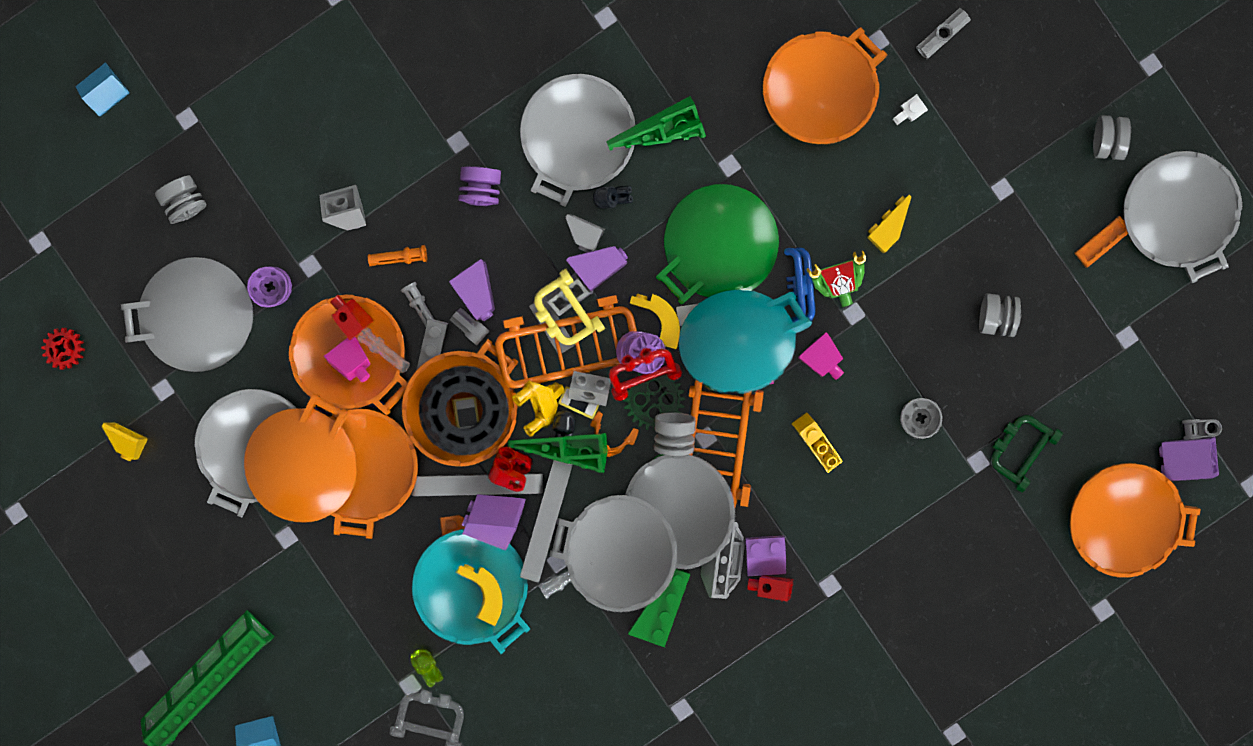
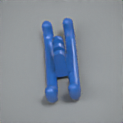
[784,248,815,323]

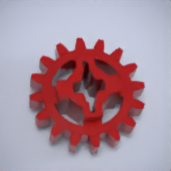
[41,328,85,369]

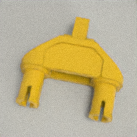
[512,381,565,436]

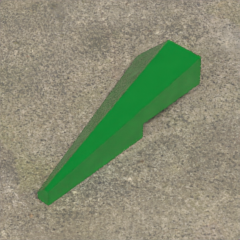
[606,96,706,150]
[508,433,608,473]

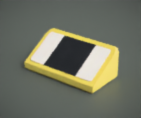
[558,386,599,419]
[452,397,479,429]

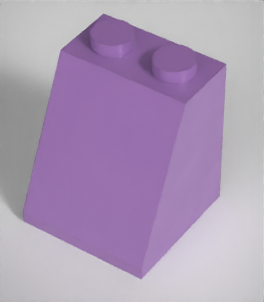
[566,246,628,292]
[449,259,495,321]
[1159,437,1219,481]
[462,494,526,550]

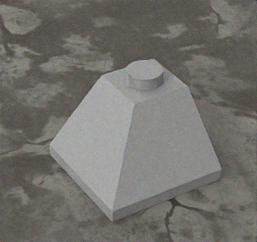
[319,185,366,230]
[566,214,605,253]

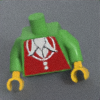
[806,251,866,307]

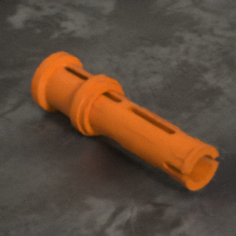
[368,245,427,266]

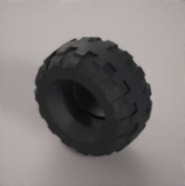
[419,366,509,455]

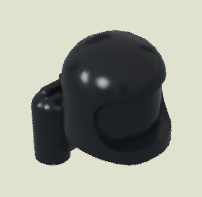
[593,186,633,209]
[552,410,576,437]

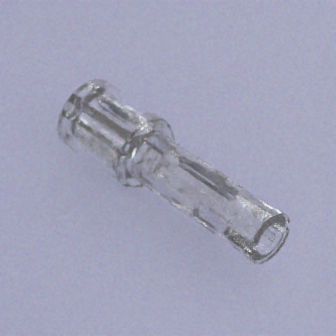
[357,328,410,373]
[539,561,593,599]

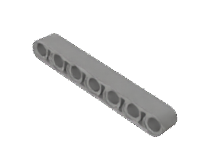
[520,460,573,583]
[411,474,543,496]

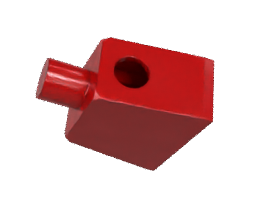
[330,295,374,340]
[748,575,793,601]

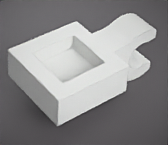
[893,94,928,125]

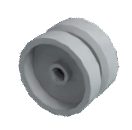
[1093,115,1131,160]

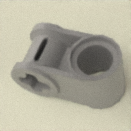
[1182,419,1222,440]

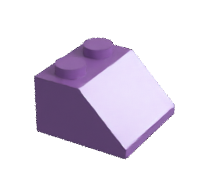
[745,535,786,576]

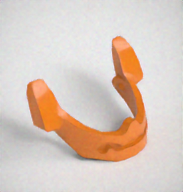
[590,411,639,457]

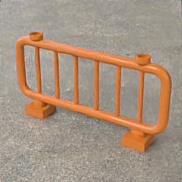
[495,295,637,389]
[689,380,764,507]

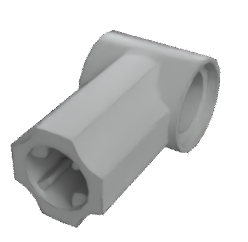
[450,308,489,345]

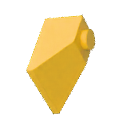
[102,422,148,461]

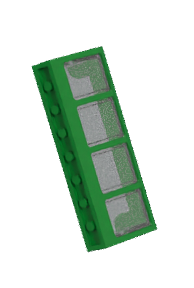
[140,610,274,746]

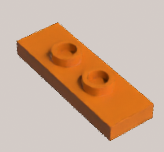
[1074,216,1128,268]

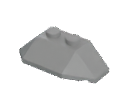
[701,522,745,599]

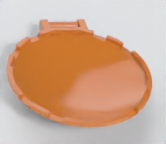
[763,27,888,144]
[289,295,408,416]
[402,339,518,467]
[244,393,357,522]
[330,409,418,539]
[1070,463,1201,577]

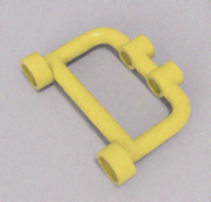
[534,269,605,345]

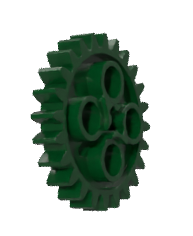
[623,373,685,431]

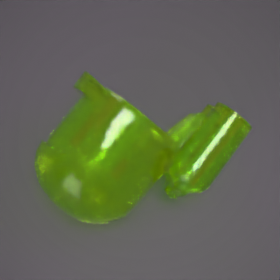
[410,648,443,687]

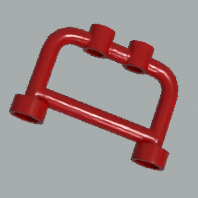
[609,348,682,401]

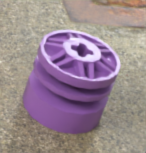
[458,167,501,206]
[247,266,292,307]
[616,331,665,374]

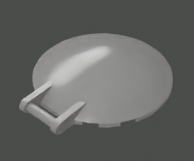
[520,74,635,207]
[1124,151,1242,283]
[121,257,253,372]
[195,389,296,518]
[625,455,735,569]
[549,495,677,612]

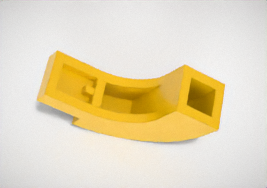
[630,294,680,349]
[455,564,503,626]

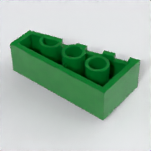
[628,568,690,647]

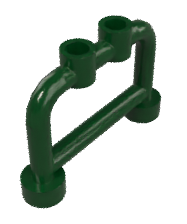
[991,415,1063,493]

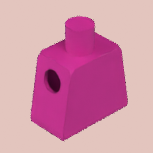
[798,332,844,380]
[324,337,370,382]

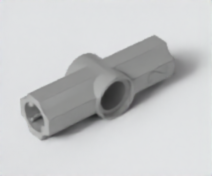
[916,8,971,59]

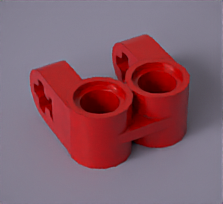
[488,447,532,492]

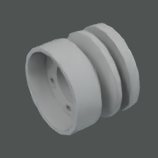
[155,175,207,224]
[979,293,1021,337]
[900,398,943,439]
[654,413,696,456]

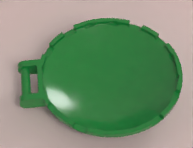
[656,184,779,305]

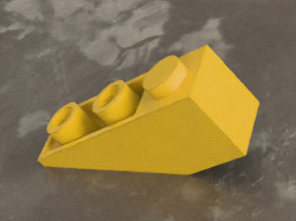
[867,195,911,253]
[792,413,843,473]

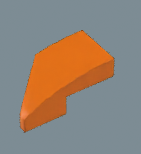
[440,515,465,536]

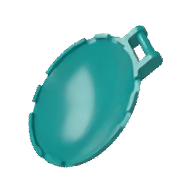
[679,290,812,393]
[412,529,530,654]

